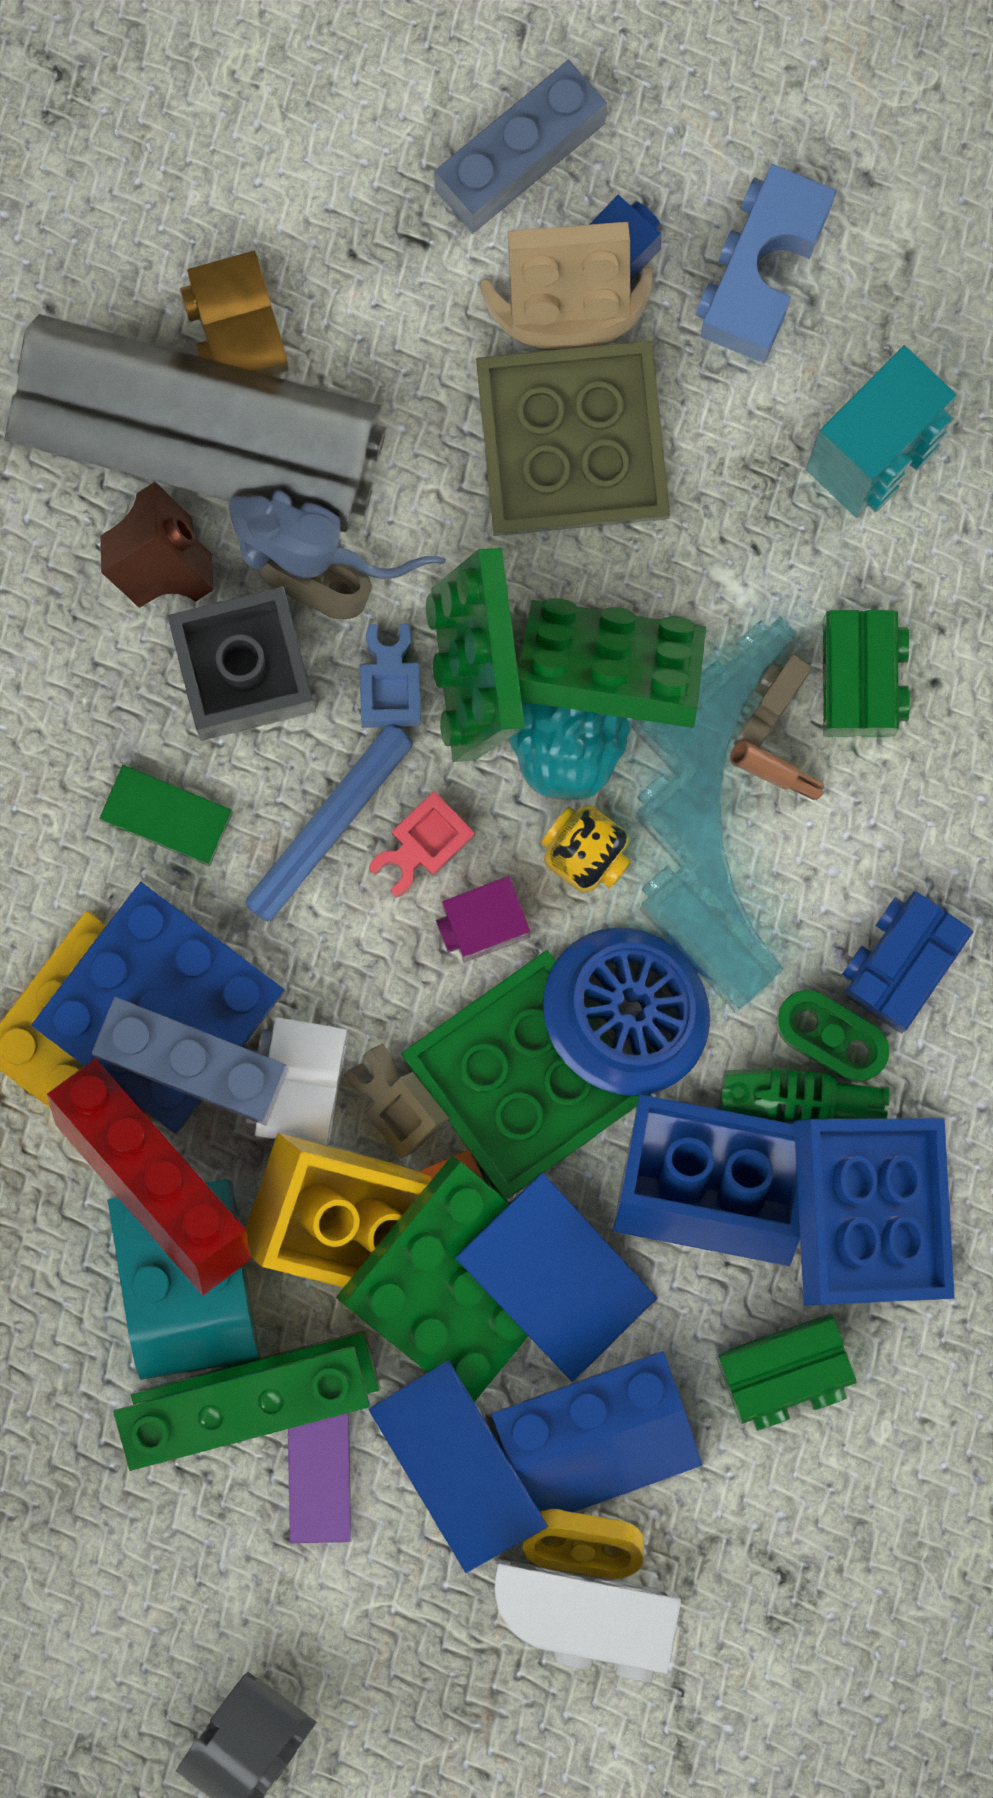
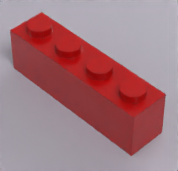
[47,1058,251,1296]

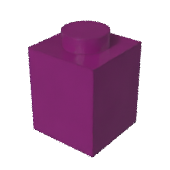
[435,876,531,963]

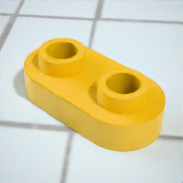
[523,1509,644,1579]

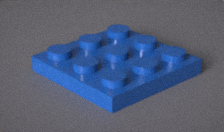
[31,881,285,1135]
[794,1118,955,1306]

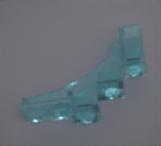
[631,616,797,1014]

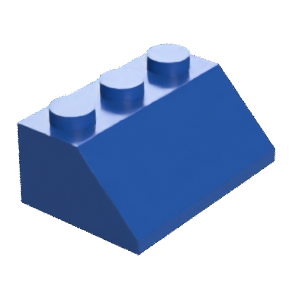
[613,1094,800,1266]
[491,1351,702,1512]

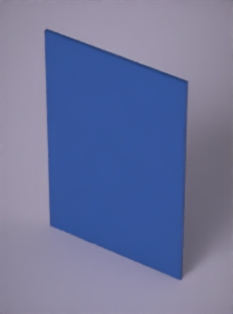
[455,1172,657,1382]
[368,1360,548,1573]

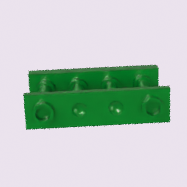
[113,1330,381,1471]

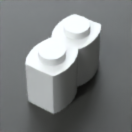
[246,1017,348,1146]

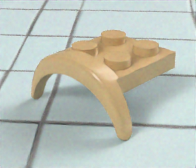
[480,222,653,350]

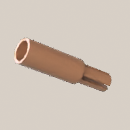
[730,740,824,800]

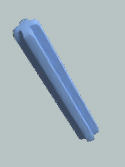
[246,725,413,922]

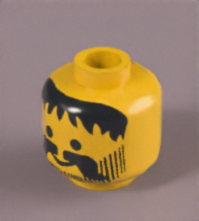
[540,805,632,893]

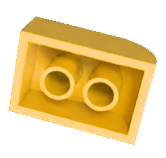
[245,1132,433,1287]

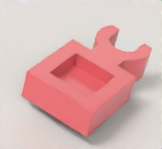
[369,791,476,898]

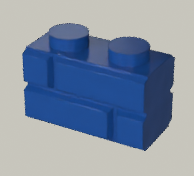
[841,891,974,1034]

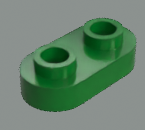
[776,990,889,1083]

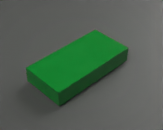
[99,764,233,867]

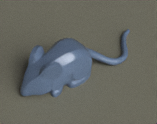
[229,490,446,579]

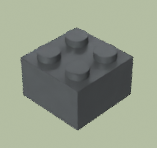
[167,586,316,741]

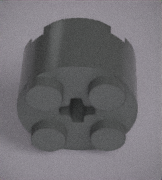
[176,1672,317,1798]

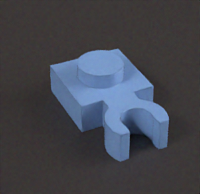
[360,623,421,728]

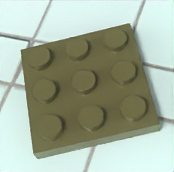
[476,341,670,536]

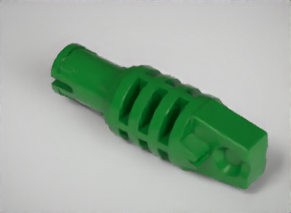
[720,1068,890,1123]

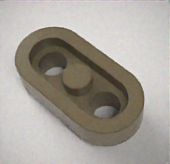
[256,558,372,619]

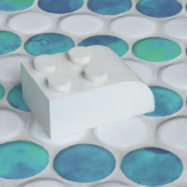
[495,1558,681,1682]

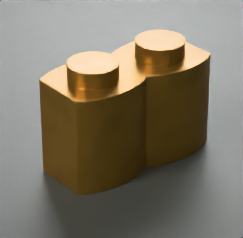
[180,250,288,390]

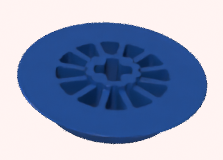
[543,927,710,1095]

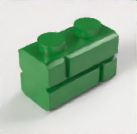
[823,610,910,737]
[715,1314,857,1431]

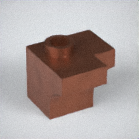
[100,481,214,608]

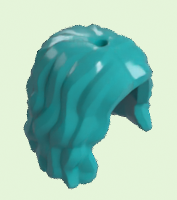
[508,702,632,800]

